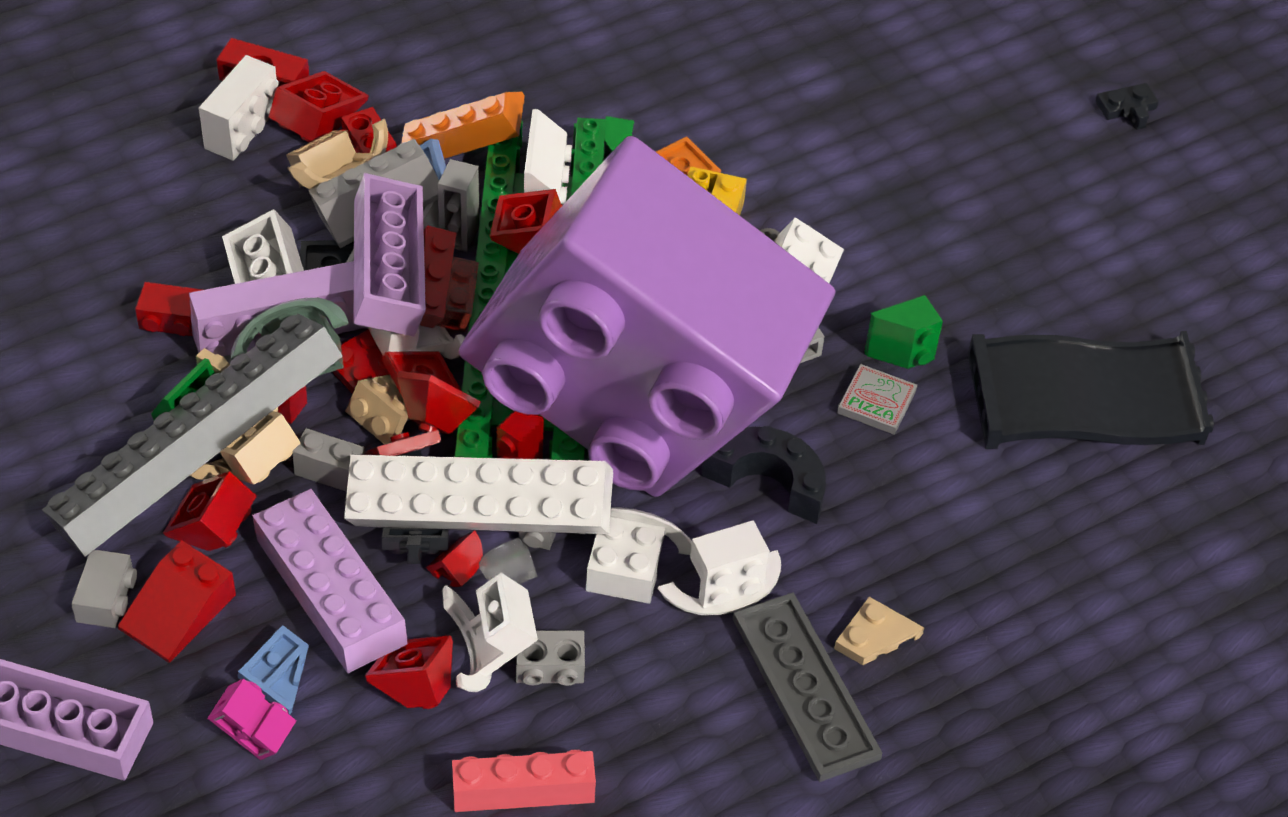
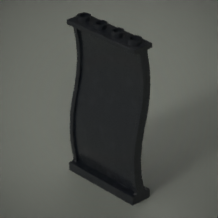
[968,331,1214,449]

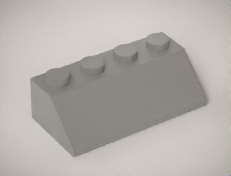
[308,139,439,248]

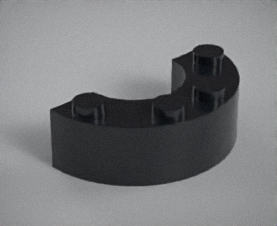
[701,426,826,524]

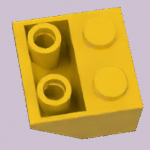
[687,167,747,215]

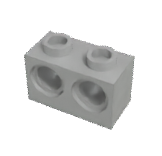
[516,631,585,686]

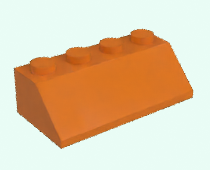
[401,91,525,159]

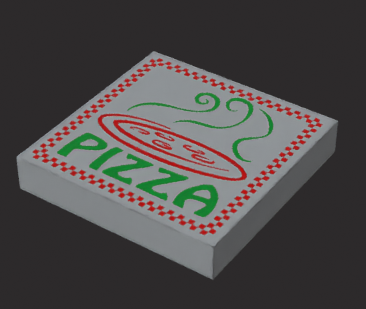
[837,364,917,435]

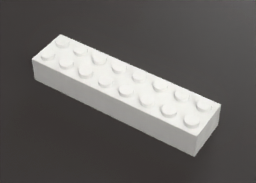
[344,455,613,534]

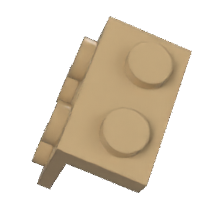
[345,375,409,444]

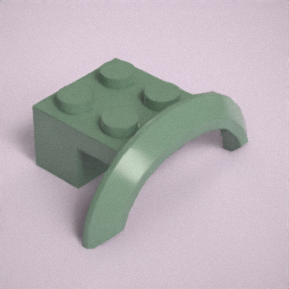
[231,297,349,376]

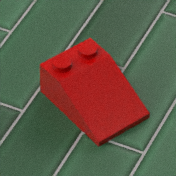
[269,71,369,142]
[118,540,236,663]

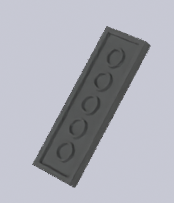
[733,592,883,782]

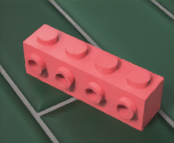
[452,750,596,812]

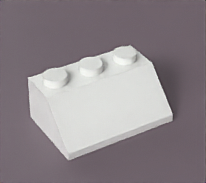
[524,109,572,204]

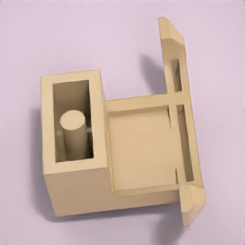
[286,119,388,190]
[190,407,301,485]

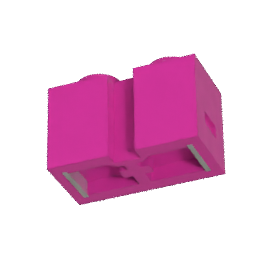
[207,678,297,760]

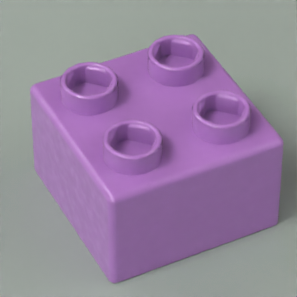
[459,136,835,497]

